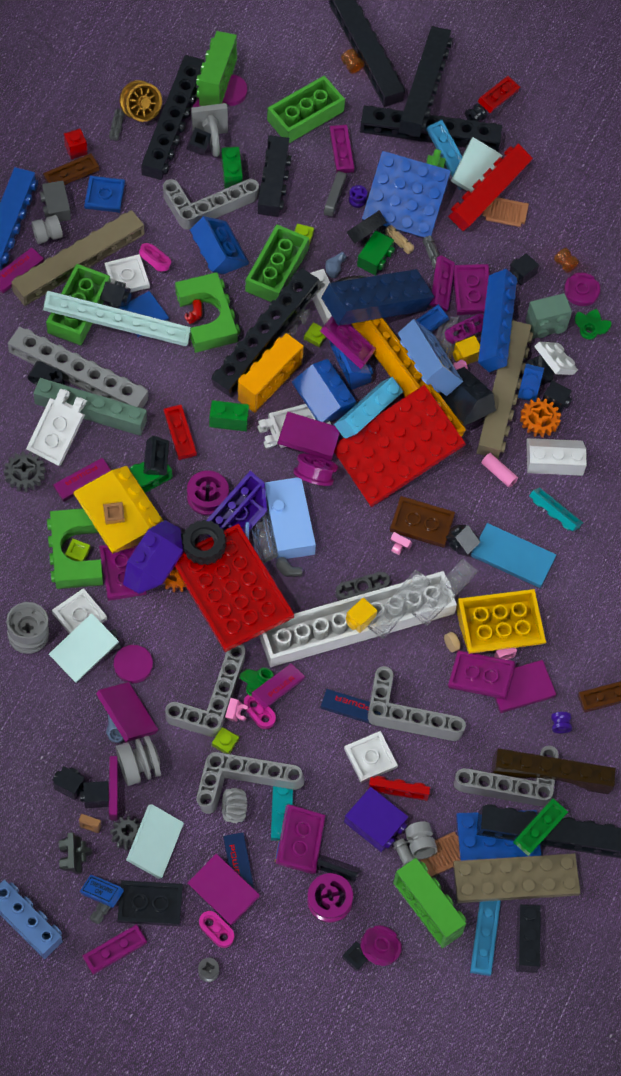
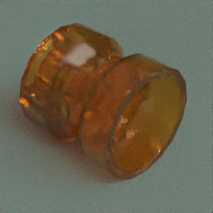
[341,49,364,74]
[554,248,579,273]

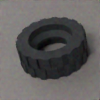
[347,210,387,244]
[183,520,226,565]

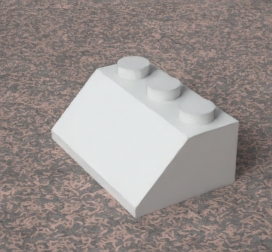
[527,438,587,476]

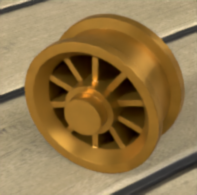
[119,80,162,122]

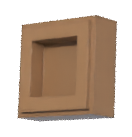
[103,502,125,525]
[79,814,101,833]

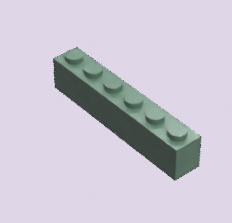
[33,378,147,436]

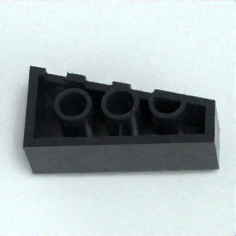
[257,135,292,217]

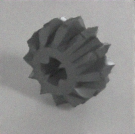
[110,815,141,851]

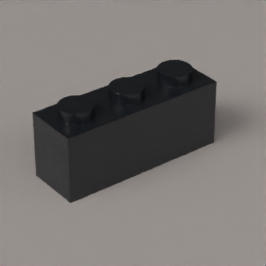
[516,904,541,973]

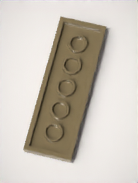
[453,854,580,903]

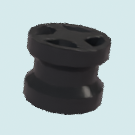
[465,103,487,121]

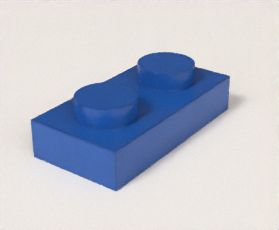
[518,364,544,402]

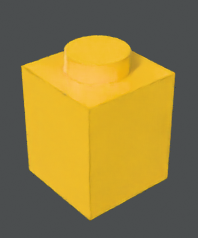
[452,336,480,365]
[346,598,377,633]

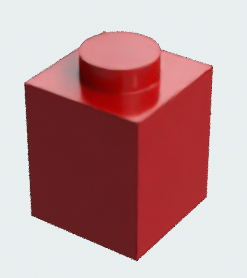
[64,128,88,159]

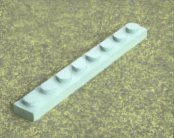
[43,291,191,346]

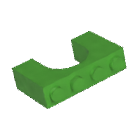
[175,272,240,353]
[47,509,103,589]

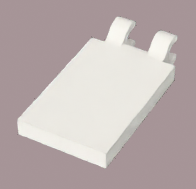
[26,389,87,466]
[257,404,331,449]

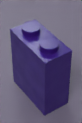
[344,787,408,853]

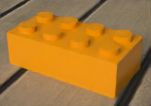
[237,333,304,413]

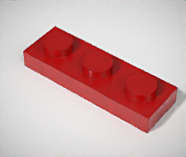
[477,76,520,113]
[163,405,197,460]
[368,776,430,801]

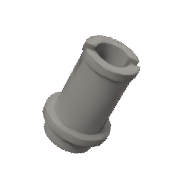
[393,838,414,866]

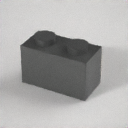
[40,181,71,222]

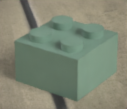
[525,293,572,339]

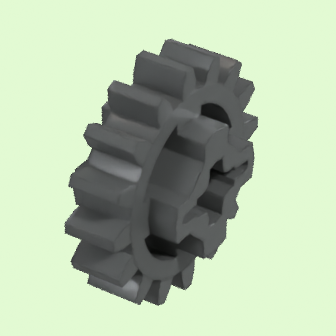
[4,451,46,492]

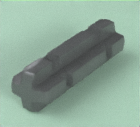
[109,109,125,141]
[423,236,440,268]
[90,902,110,924]

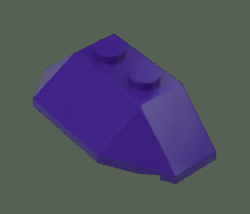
[206,471,267,537]
[123,520,184,594]

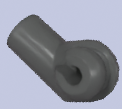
[276,557,302,577]

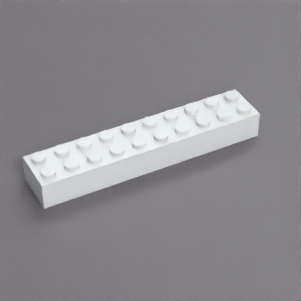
[259,571,457,668]

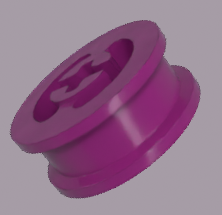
[293,453,338,486]
[187,471,229,516]
[307,873,353,923]

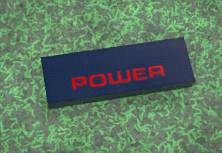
[320,689,381,725]
[223,832,254,889]

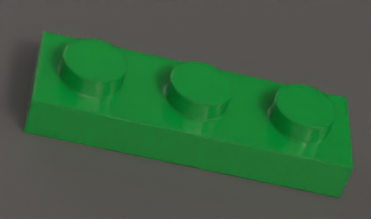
[513,798,568,856]

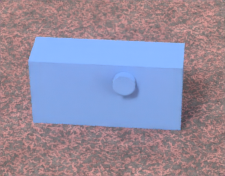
[265,477,316,559]

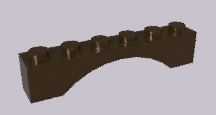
[491,748,616,794]

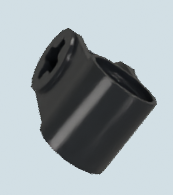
[27,361,65,385]

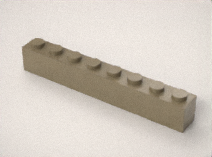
[11,210,145,306]
[476,320,533,459]

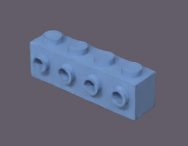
[0,880,63,959]

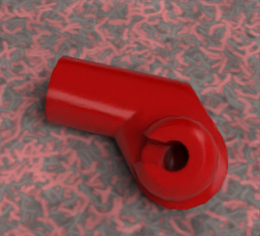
[184,300,203,324]

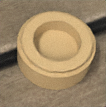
[444,632,460,653]

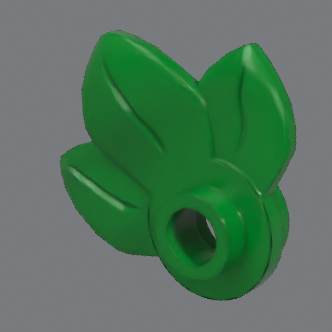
[575,309,611,340]
[239,668,274,696]

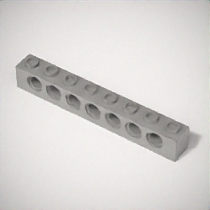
[8,327,148,408]

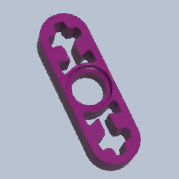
[445,314,484,344]

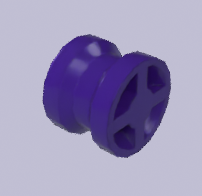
[349,185,367,208]
[551,712,572,734]

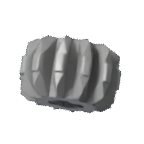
[221,788,247,823]

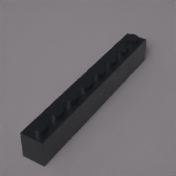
[329,0,405,107]
[399,26,453,137]
[476,804,621,858]

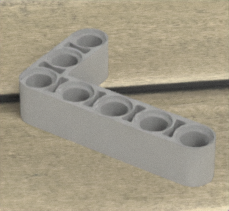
[163,179,259,230]
[165,644,245,737]
[368,666,466,741]
[454,746,558,806]
[197,752,305,814]

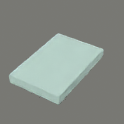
[451,137,503,192]
[49,613,119,683]
[126,804,184,879]

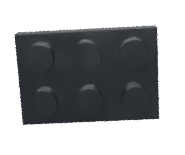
[117,880,183,926]

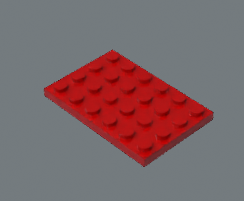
[334,384,466,507]
[174,524,294,652]

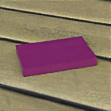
[453,264,489,315]
[320,316,376,369]
[277,411,340,460]
[99,545,146,601]
[448,650,515,699]
[494,660,556,713]
[96,682,158,742]
[276,804,325,874]
[188,854,260,926]

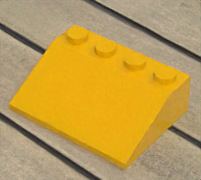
[73,466,163,554]
[456,589,546,654]

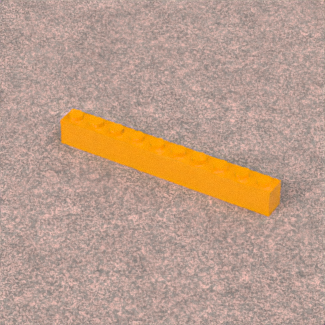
[352,318,466,437]

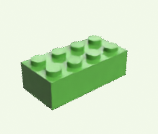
[196,31,237,106]
[267,75,345,143]
[245,224,309,302]
[46,264,111,346]
[393,858,466,949]

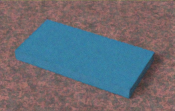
[471,523,556,588]

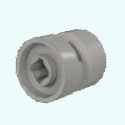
[31,215,63,244]
[405,821,438,860]

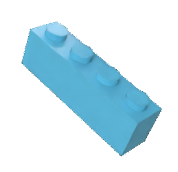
[334,377,403,439]

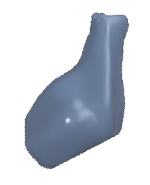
[325,251,347,279]
[106,714,124,743]

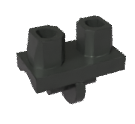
[59,832,92,874]

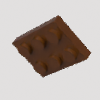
[389,496,455,548]

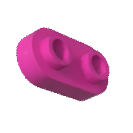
[139,243,171,272]
[244,695,276,729]
[199,911,234,948]

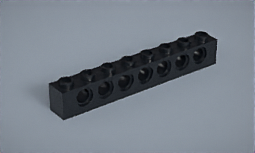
[141,55,205,180]
[360,105,502,152]
[211,268,321,398]

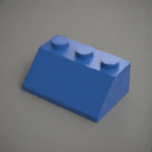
[190,216,249,274]
[329,340,373,390]
[292,359,356,423]

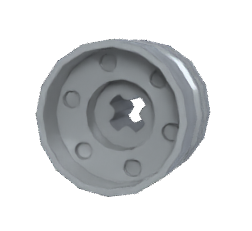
[6,602,49,654]
[115,736,161,786]

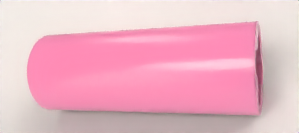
[481,453,518,488]

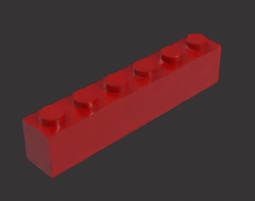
[448,143,533,231]

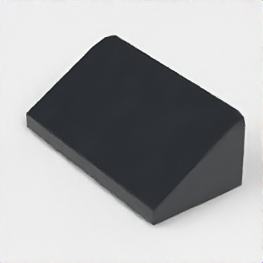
[143,435,169,476]
[317,855,359,882]

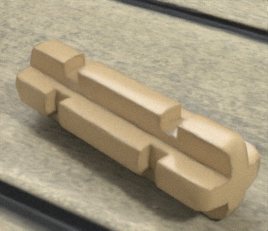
[385,225,414,254]

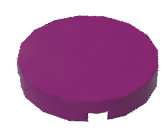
[223,74,247,106]
[564,273,601,306]
[114,645,153,683]
[361,925,402,966]

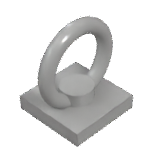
[191,103,228,157]

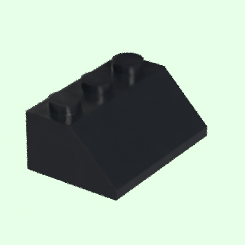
[439,367,496,426]

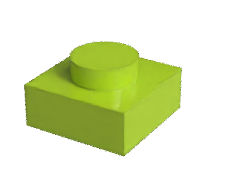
[294,224,314,245]
[304,322,326,348]
[65,539,91,561]
[211,727,239,754]

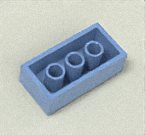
[398,319,463,396]

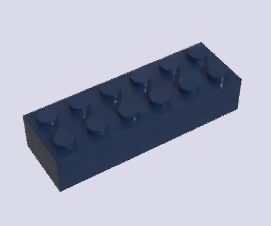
[321,269,434,326]

